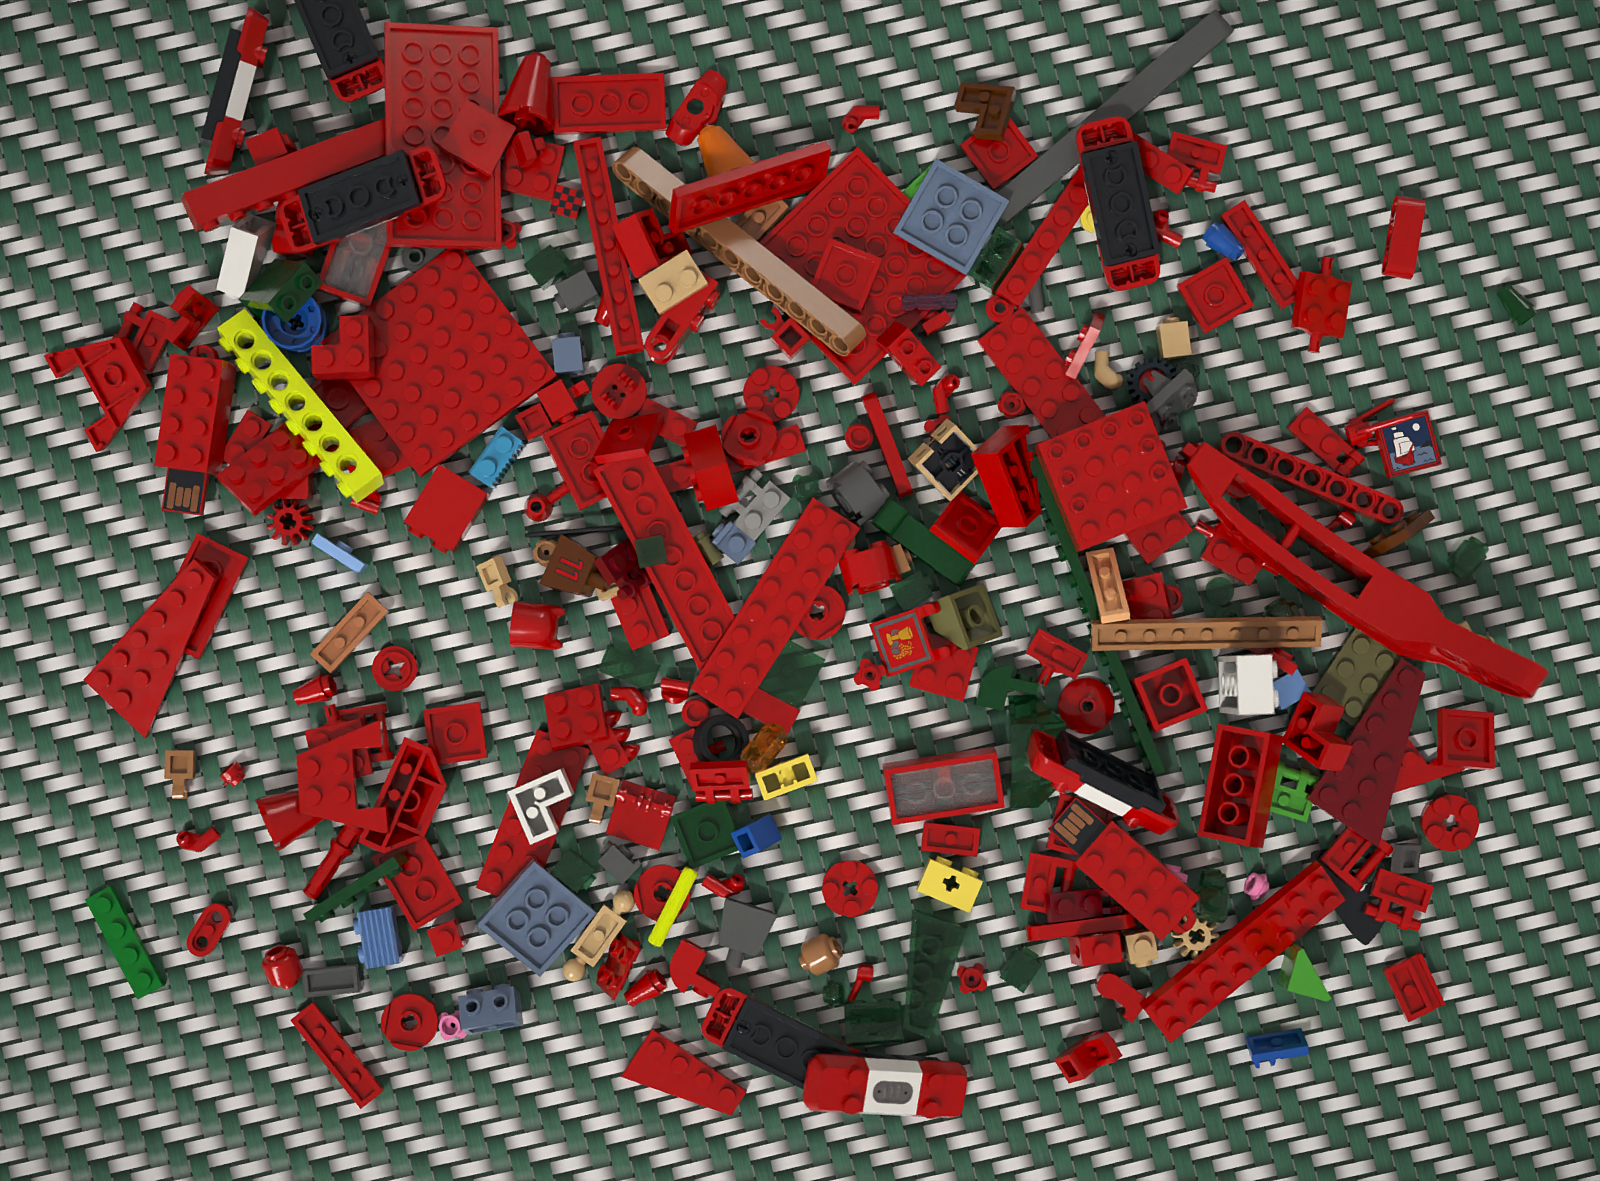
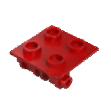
[606,780,676,851]
[596,932,641,1000]

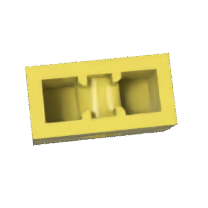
[755,753,818,801]
[916,855,983,913]

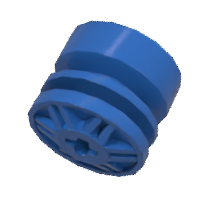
[261,297,330,355]

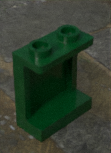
[238,259,322,322]

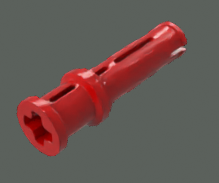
[302,824,364,900]

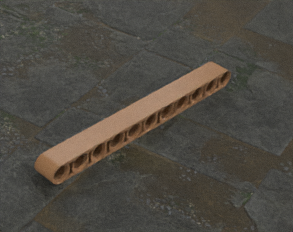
[612,147,866,356]

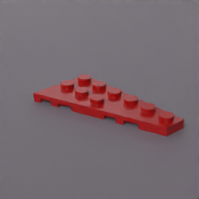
[83,558,218,738]

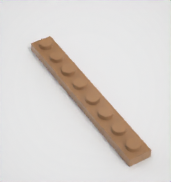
[1091,616,1322,651]

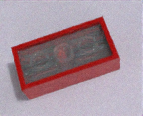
[317,222,393,308]
[882,746,1005,825]

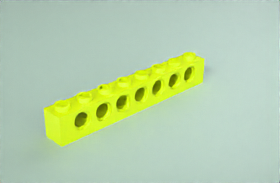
[217,309,384,503]

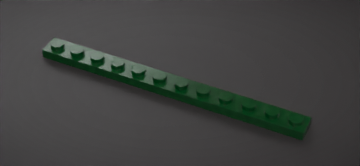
[1030,456,1166,776]

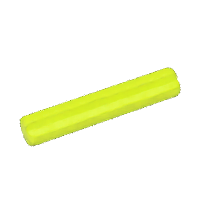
[648,867,697,947]

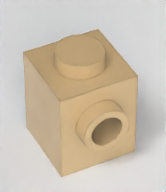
[1121,927,1159,967]

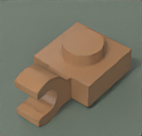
[164,750,196,799]
[586,773,621,825]

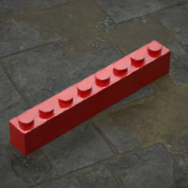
[181,118,385,232]

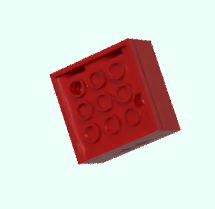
[1033,401,1188,553]

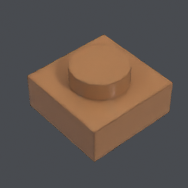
[893,544,913,574]

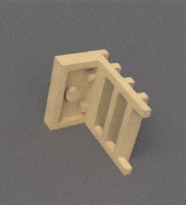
[638,250,708,315]

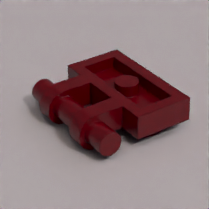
[593,537,652,600]

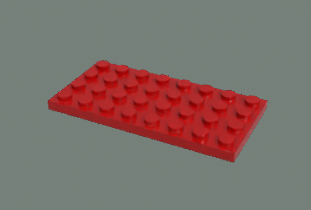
[384,22,502,250]

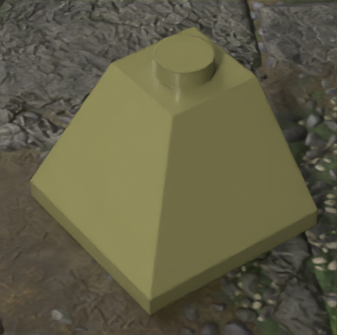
[925,583,1003,650]

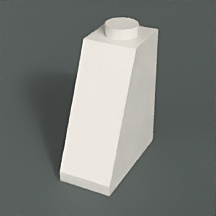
[216,214,277,299]

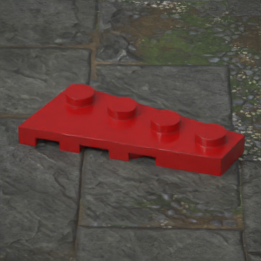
[621,1028,747,1116]

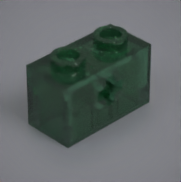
[967,227,1025,295]

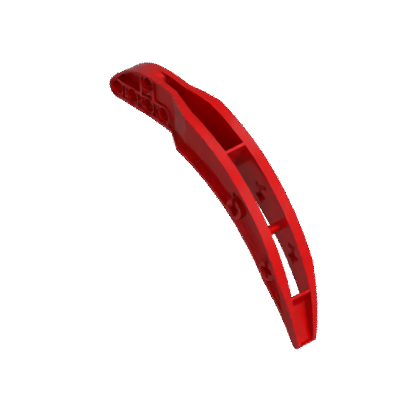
[1186,442,1548,699]

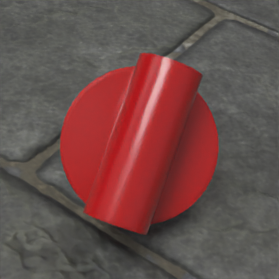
[350,490,382,515]
[660,677,691,704]

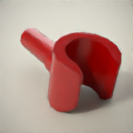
[1325,510,1356,531]
[848,964,874,1002]

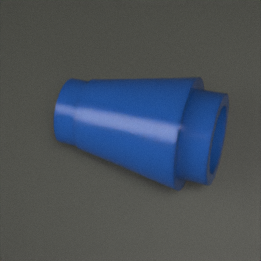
[1202,222,1245,261]

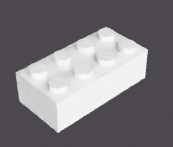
[1218,655,1278,715]

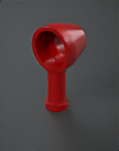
[524,481,569,522]

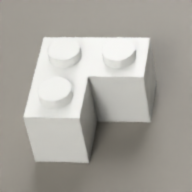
[508,768,575,845]

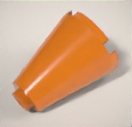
[697,125,755,177]

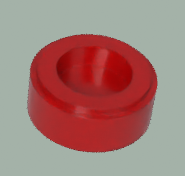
[681,699,710,727]

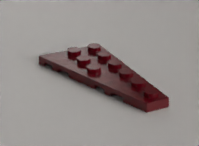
[1305,658,1426,847]

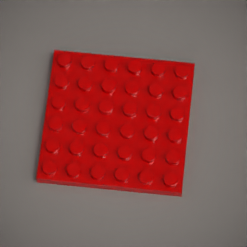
[759,147,975,386]
[320,248,558,478]

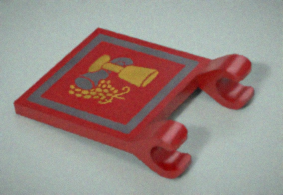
[869,601,956,677]

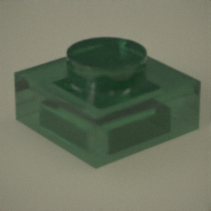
[634,534,668,568]

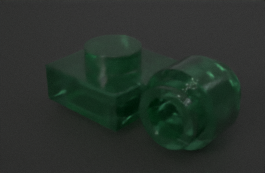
[1196,868,1228,923]

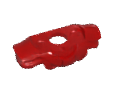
[665,70,727,146]

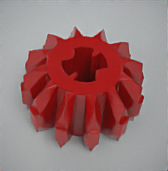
[266,499,315,546]

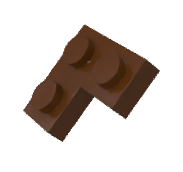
[954,82,1016,141]
[1363,509,1435,559]

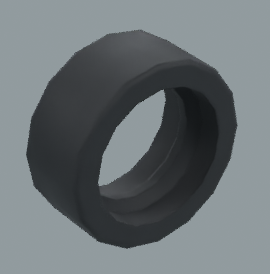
[692,714,750,762]

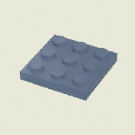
[893,159,1010,276]
[476,858,597,977]

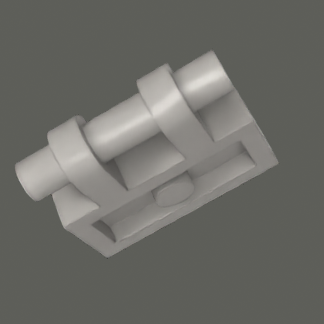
[718,468,791,542]

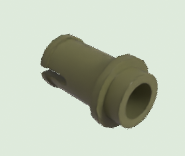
[693,530,724,567]

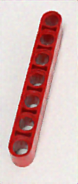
[1217,432,1404,525]

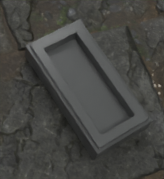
[302,963,362,998]

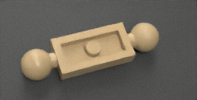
[563,890,635,981]

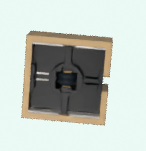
[908,419,978,502]

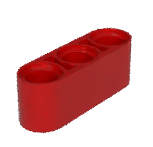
[1382,195,1426,280]

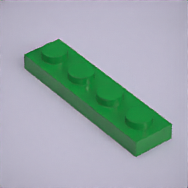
[85,885,165,1000]

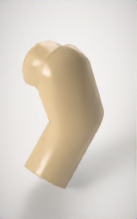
[1094,351,1123,389]

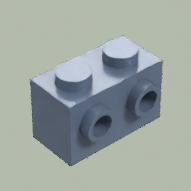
[458,984,523,1035]

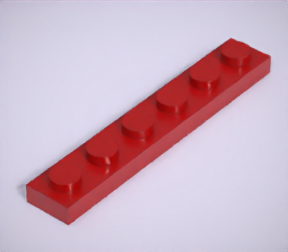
[995,166,1089,308]
[656,424,806,494]

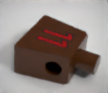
[539,534,611,598]

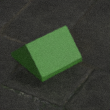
[1277,943,1331,1002]

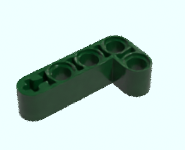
[871,498,976,587]

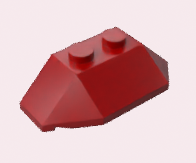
[358,737,447,854]

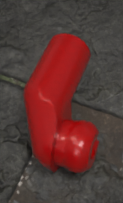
[842,105,880,133]
[610,687,648,716]
[701,873,745,898]

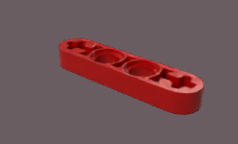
[861,391,913,499]
[1025,912,1137,941]

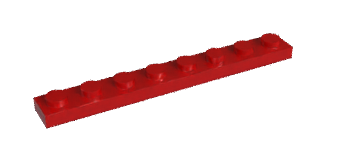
[573,136,644,356]

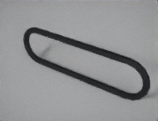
[524,526,623,538]

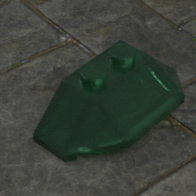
[1007,695,1066,808]

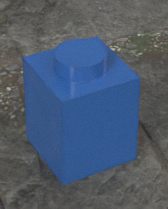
[730,814,782,859]

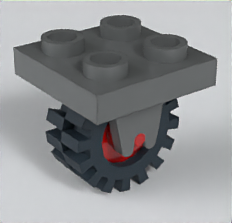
[1127,357,1198,433]

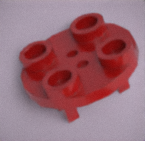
[591,363,648,420]

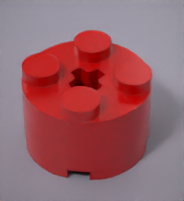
[838,541,902,596]

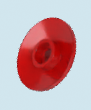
[1058,678,1114,734]

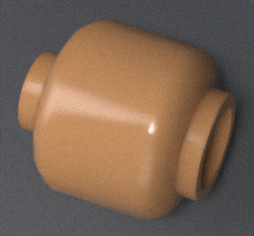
[798,934,843,975]

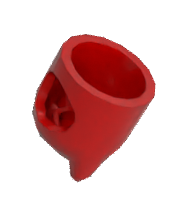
[510,601,566,650]

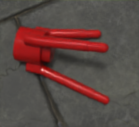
[1344,398,1414,449]

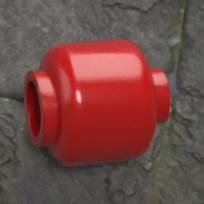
[261,945,304,989]

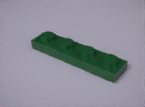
[303,851,409,923]

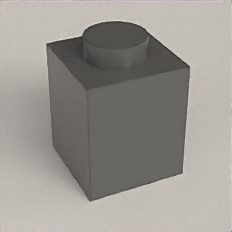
[554,269,600,314]

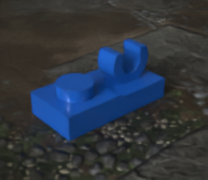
[1245,1028,1309,1068]

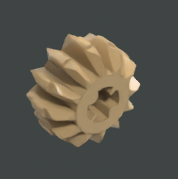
[1170,910,1220,960]

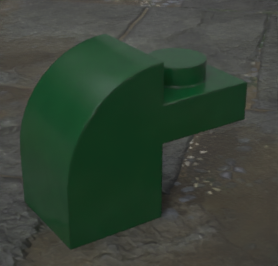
[974,666,1038,711]

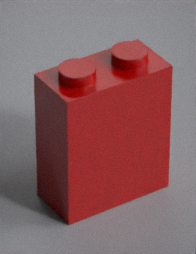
[404,464,491,554]

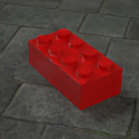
[1197,724,1284,848]

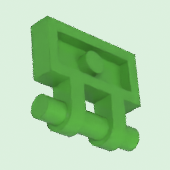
[1270,761,1319,823]

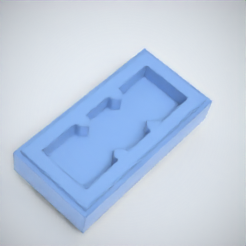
[312,533,369,574]

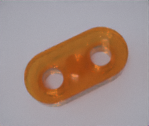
[740,724,788,773]

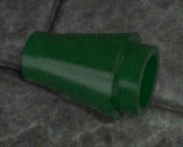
[1496,284,1537,327]

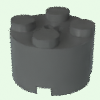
[826,461,890,527]

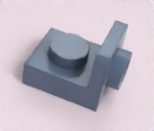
[712,521,756,565]

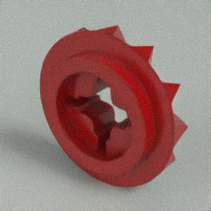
[372,646,418,691]

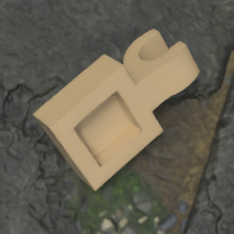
[476,555,519,608]

